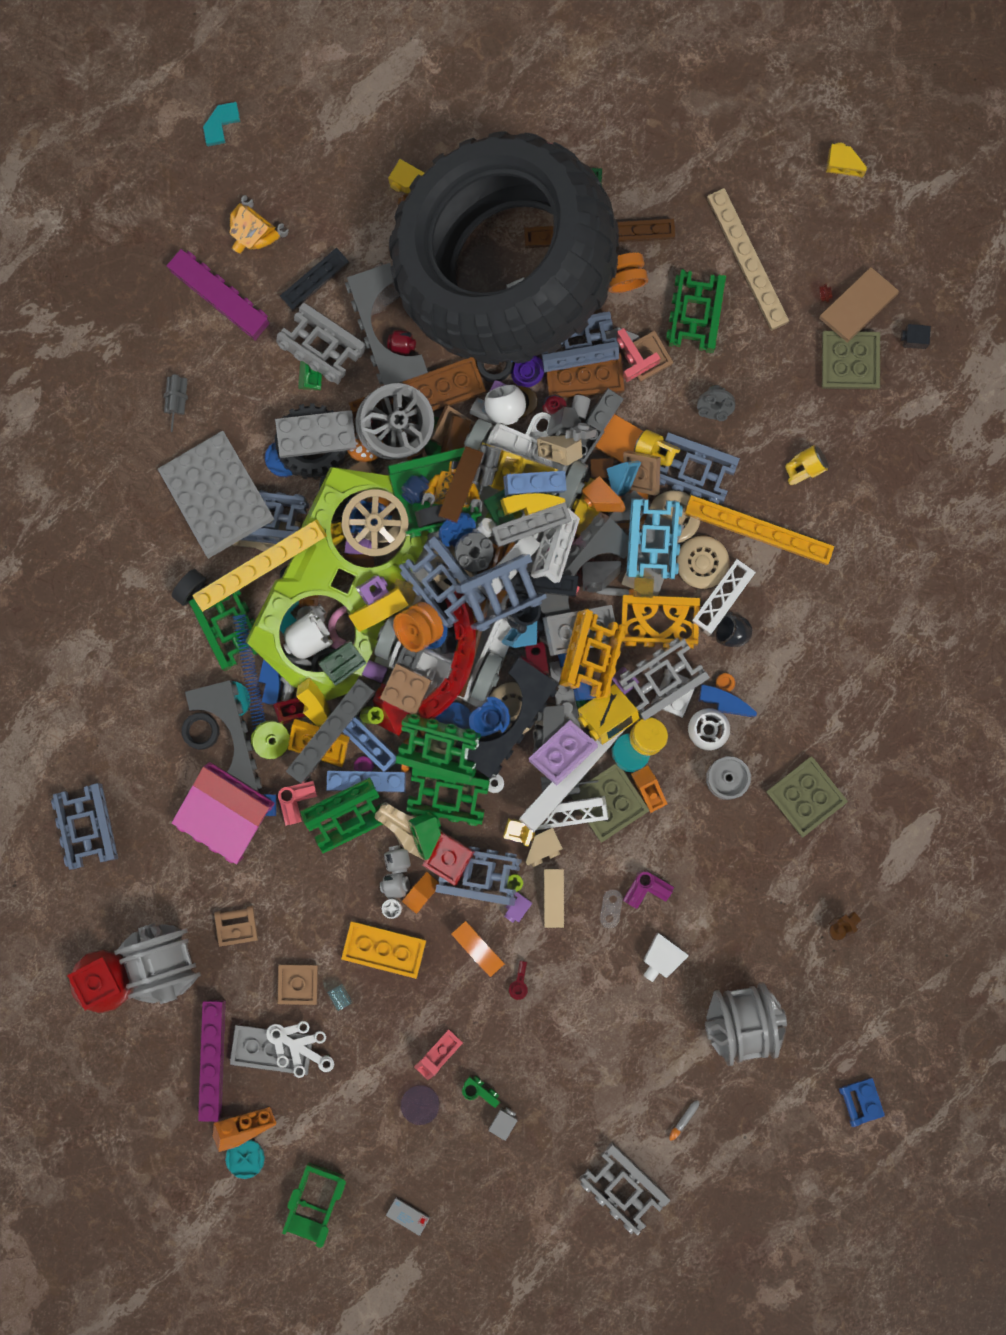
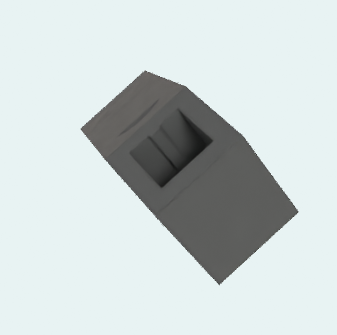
[533,703,564,754]

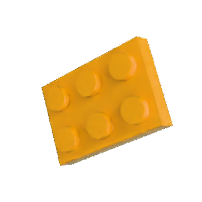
[288,719,350,767]

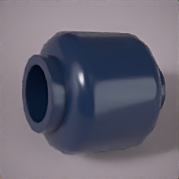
[401,475,429,504]

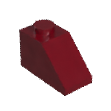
[273,698,306,724]

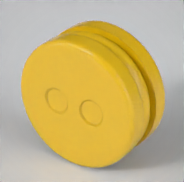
[630,717,668,756]

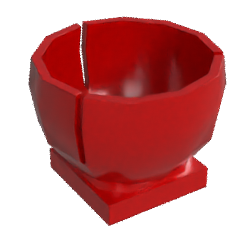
[67,950,132,1013]

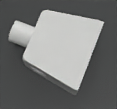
[643,933,689,982]

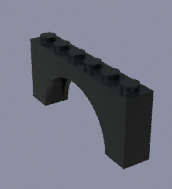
[454,655,559,778]

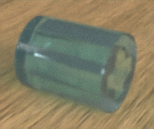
[327,984,353,1011]

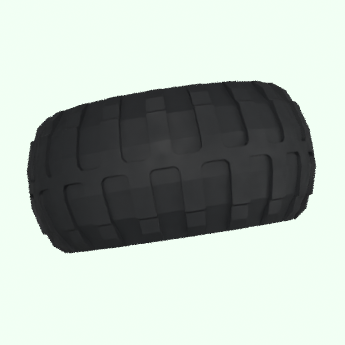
[389,131,619,365]

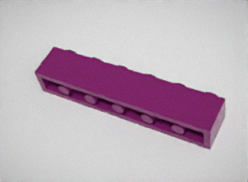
[167,249,269,341]
[198,1000,226,1122]

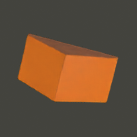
[402,872,439,914]

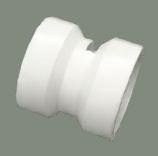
[382,899,402,919]

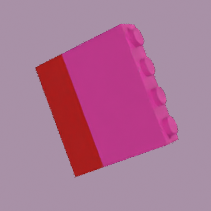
[172,762,275,865]

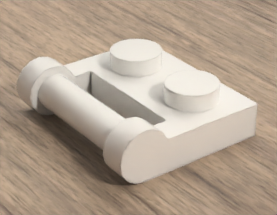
[651,669,695,718]

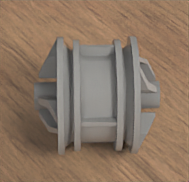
[355,383,434,460]
[114,923,201,1004]
[705,983,787,1066]

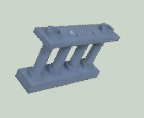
[454,554,547,631]

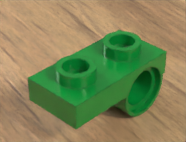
[462,1075,500,1108]

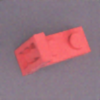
[616,328,661,382]
[414,1030,463,1080]

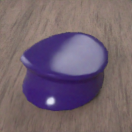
[511,356,544,388]

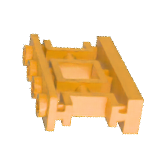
[559,609,626,699]

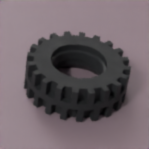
[275,403,347,480]

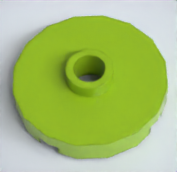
[251,720,290,759]

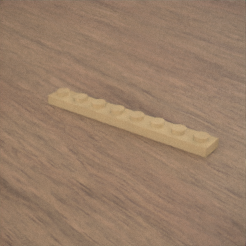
[707,188,789,331]

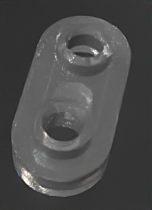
[600,890,623,928]

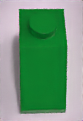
[408,812,441,860]

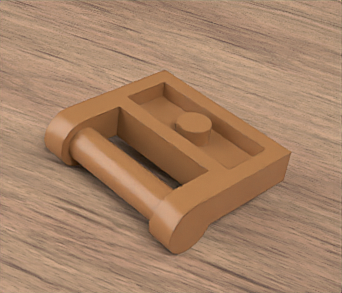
[214,906,258,947]

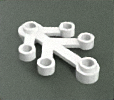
[266,1021,334,1078]

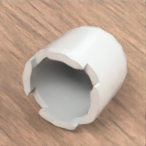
[283,611,333,659]

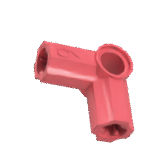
[278,781,317,826]

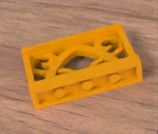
[621,595,700,649]

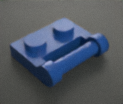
[839,1078,885,1127]

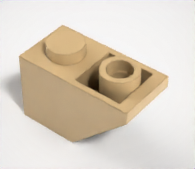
[537,435,582,466]
[526,828,563,867]

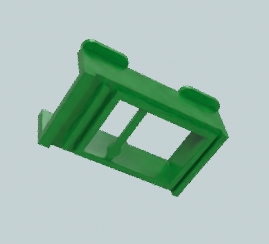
[282,1162,346,1248]

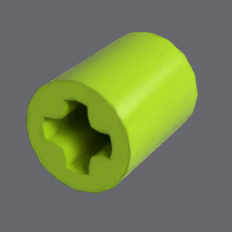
[360,706,384,724]
[507,874,523,892]

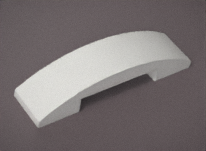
[477,536,540,597]

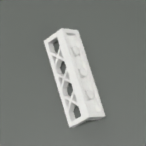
[531,508,580,583]
[692,559,756,636]
[526,796,609,830]

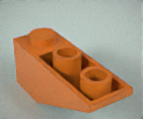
[213,1107,277,1152]

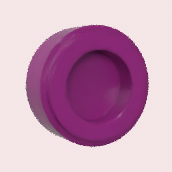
[354,756,373,772]

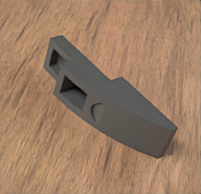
[578,388,623,463]

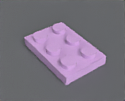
[529,720,598,786]

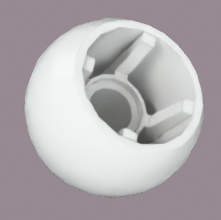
[484,385,526,425]
[688,708,730,750]

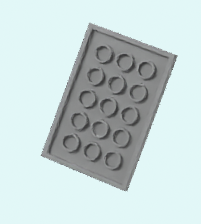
[158,431,275,559]

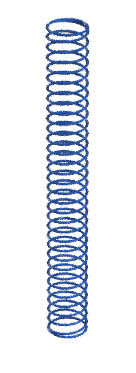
[232,614,266,730]

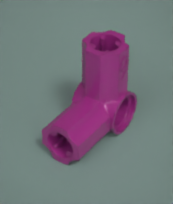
[623,870,674,909]

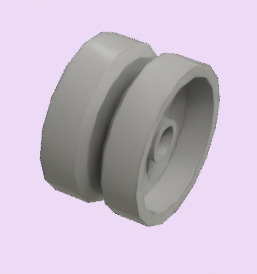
[706,757,751,800]

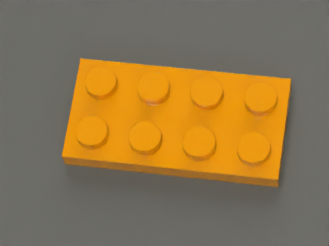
[341,921,427,979]

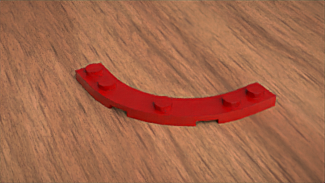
[418,591,476,719]

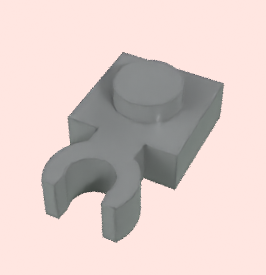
[565,423,597,441]

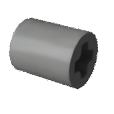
[571,395,591,421]

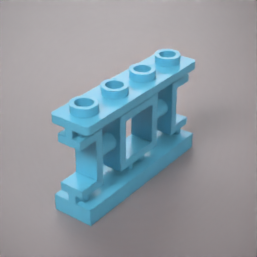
[626,498,683,579]

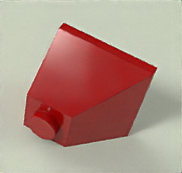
[373,683,410,736]

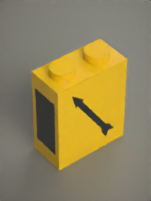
[578,684,640,745]

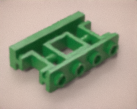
[666,269,726,354]
[189,589,258,671]
[396,714,481,783]
[406,768,490,826]
[300,777,383,853]

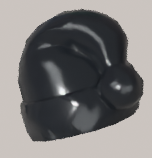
[505,592,541,634]
[716,612,753,647]

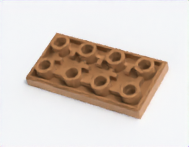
[819,268,899,343]

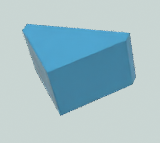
[607,460,641,496]
[501,621,537,648]

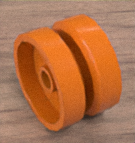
[608,253,649,293]
[393,602,443,652]

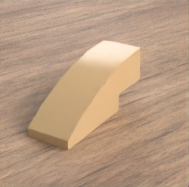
[544,869,564,928]

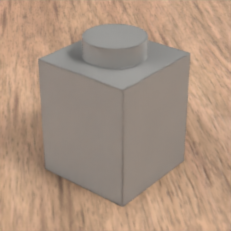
[489,1107,518,1141]

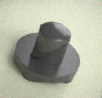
[697,385,735,421]
[455,532,493,572]

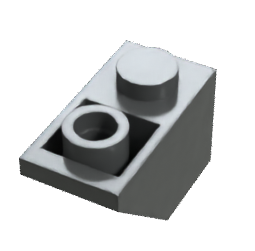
[547,407,581,436]
[608,490,651,523]

